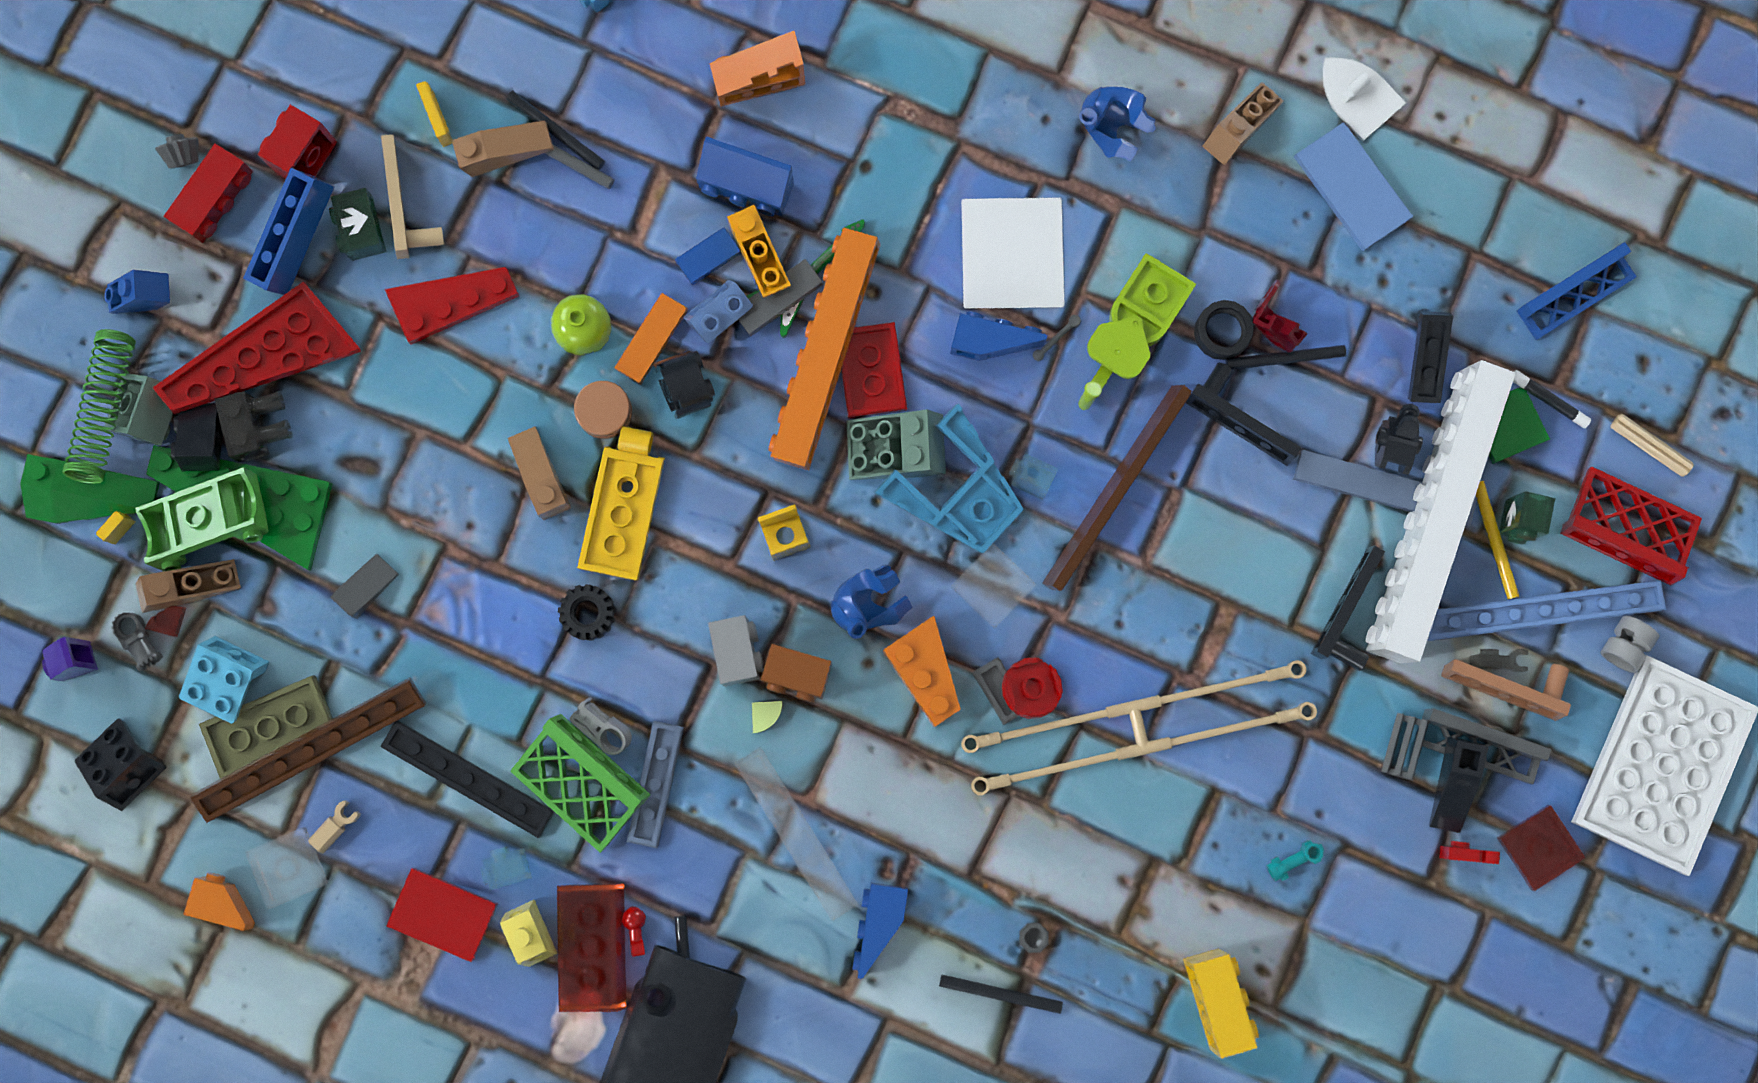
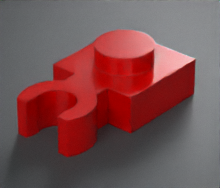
[1439,841,1500,864]

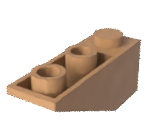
[1202,82,1284,166]
[135,559,241,613]

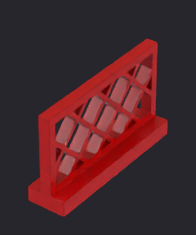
[1560,466,1702,586]

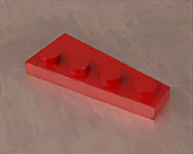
[385,267,520,345]

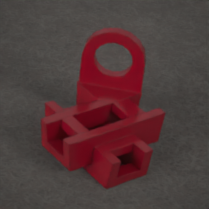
[1252,280,1308,353]

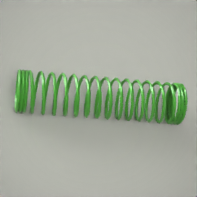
[62,329,136,484]

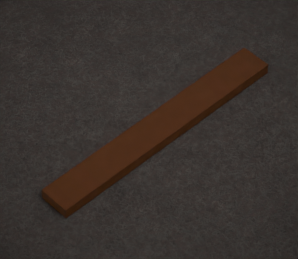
[1042,385,1192,592]
[190,677,426,823]

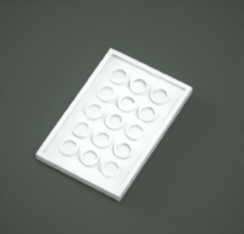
[1571,655,1758,876]

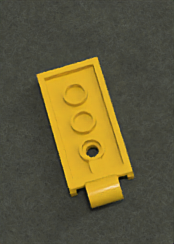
[577,426,665,581]

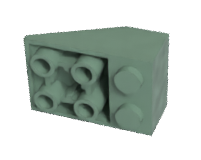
[847,409,946,480]

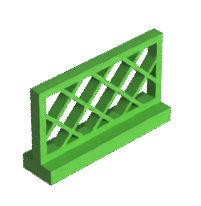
[510,714,651,853]

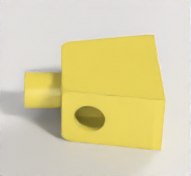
[500,900,558,967]

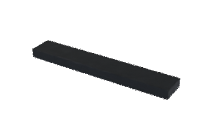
[380,720,555,838]

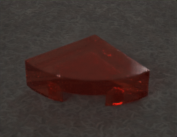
[145,606,186,637]

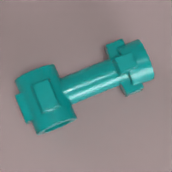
[1266,840,1324,882]

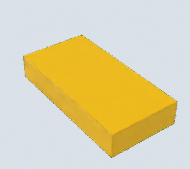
[416,81,453,147]

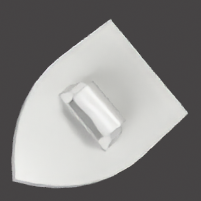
[1322,57,1406,142]

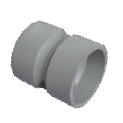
[1600,616,1660,673]

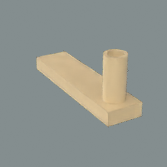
[381,135,444,259]

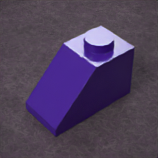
[42,637,98,681]

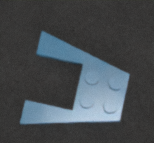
[874,404,1024,554]

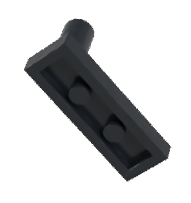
[1408,309,1453,403]

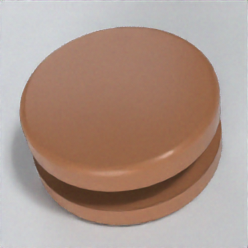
[574,381,632,439]

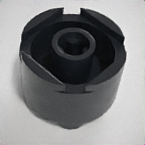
[654,350,715,419]

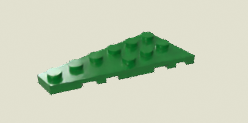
[146,445,332,571]

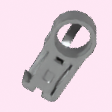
[570,697,632,755]

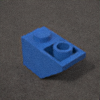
[105,269,170,314]

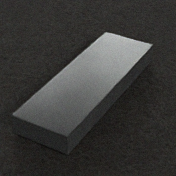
[738,259,823,337]

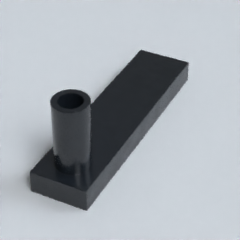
[1186,363,1301,466]
[1310,546,1385,671]

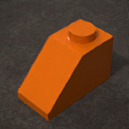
[183,873,255,931]

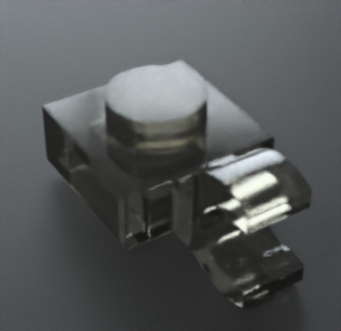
[1469,649,1528,673]

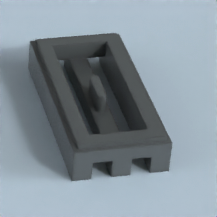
[1381,713,1429,781]

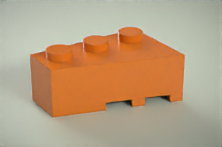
[709,30,805,107]
[883,616,961,727]

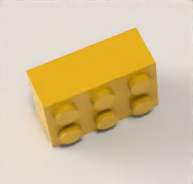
[1183,948,1259,1059]

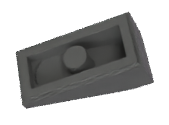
[330,554,399,619]

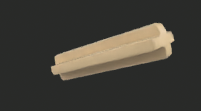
[1611,414,1694,477]

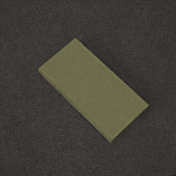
[199,675,333,779]

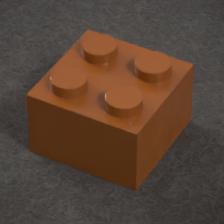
[761,644,833,703]

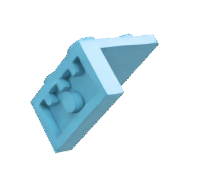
[179,636,269,723]

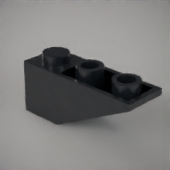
[1429,736,1488,833]

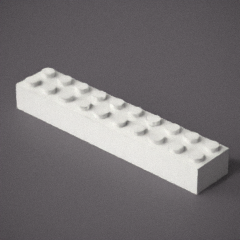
[1365,360,1516,663]

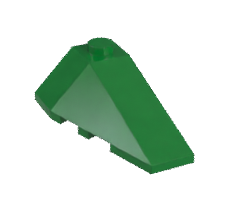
[20,454,160,524]

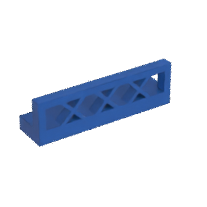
[1517,242,1637,340]

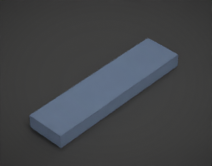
[627,721,684,848]

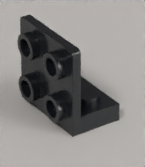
[75,718,167,811]

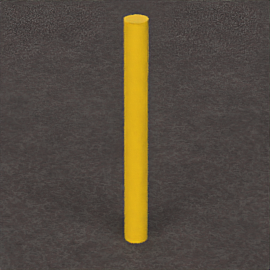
[1475,481,1519,599]

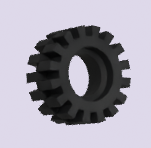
[558,584,616,641]

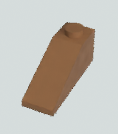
[452,121,554,177]
[508,426,571,520]

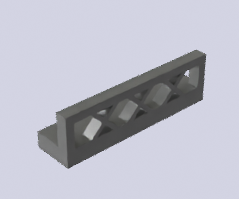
[1414,708,1551,784]

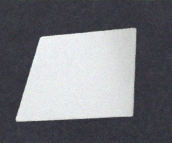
[962,198,1064,308]

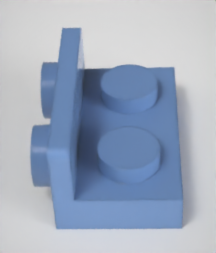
[683,280,753,343]

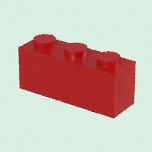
[163,144,254,243]

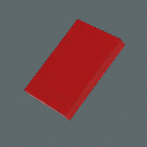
[841,322,907,419]
[386,868,498,962]

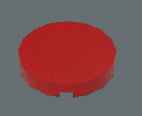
[1002,658,1063,719]

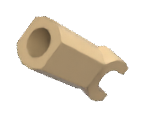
[308,801,361,854]

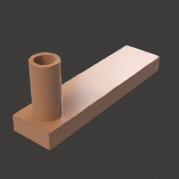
[1441,659,1571,721]

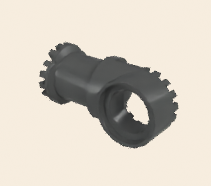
[112,612,163,671]

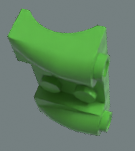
[135,467,269,572]

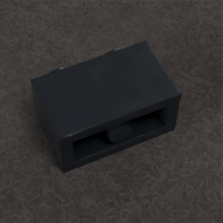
[171,403,224,472]

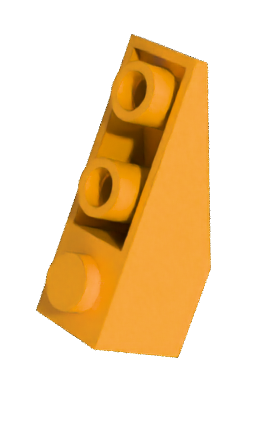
[727,205,791,298]

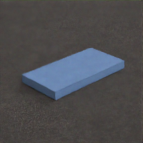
[1294,122,1413,252]

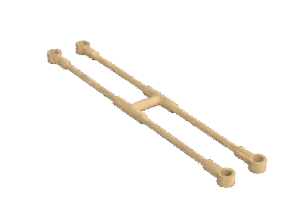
[961,660,1317,795]

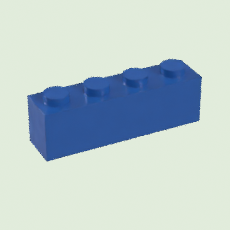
[243,168,335,295]

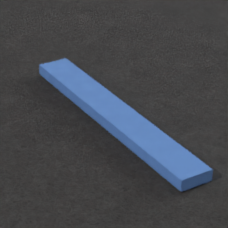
[1427,580,1666,642]

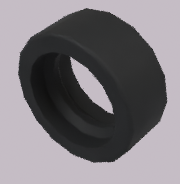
[1194,300,1254,360]

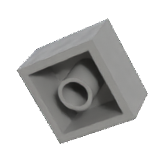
[708,615,764,687]

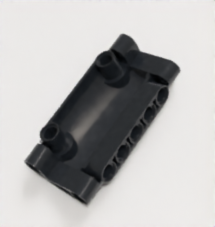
[600,945,747,1083]

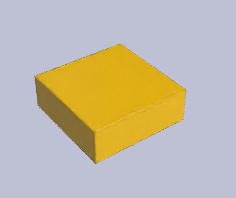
[96,511,136,545]

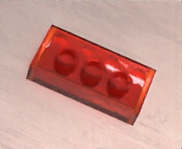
[557,883,626,1012]

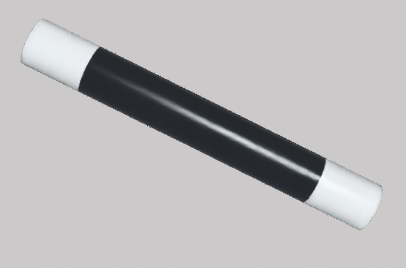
[1513,370,1591,428]

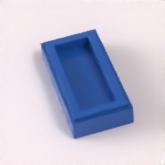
[675,227,741,286]

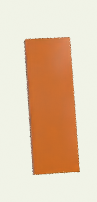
[614,293,688,385]

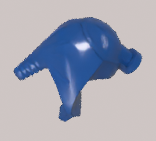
[1079,87,1156,162]
[831,565,913,639]

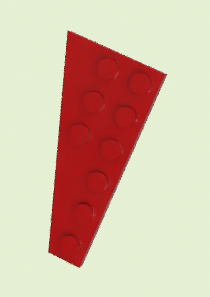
[152,281,361,414]

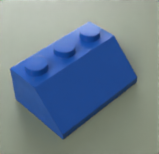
[696,136,794,217]

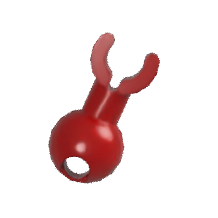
[621,906,646,957]

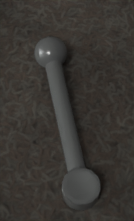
[1033,315,1081,361]

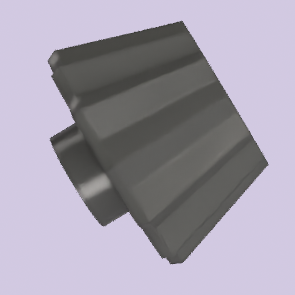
[155,134,199,169]

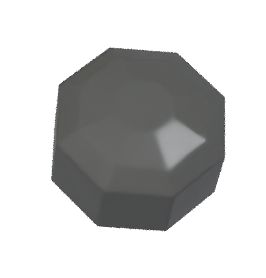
[1019,922,1049,953]

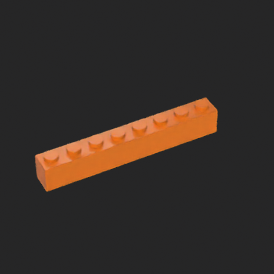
[768,227,881,471]

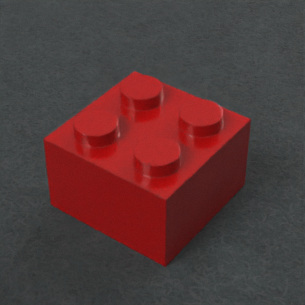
[257,104,337,179]

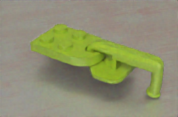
[1078,253,1196,411]

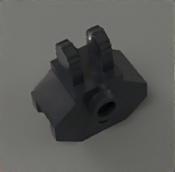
[1375,403,1423,475]

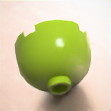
[551,294,612,356]

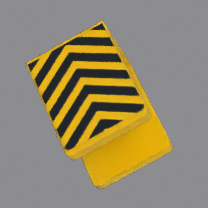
[758,504,810,561]

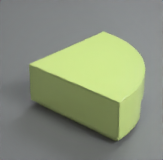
[752,701,783,733]

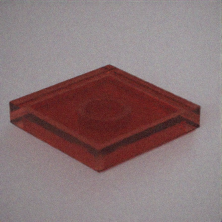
[1497,805,1586,891]

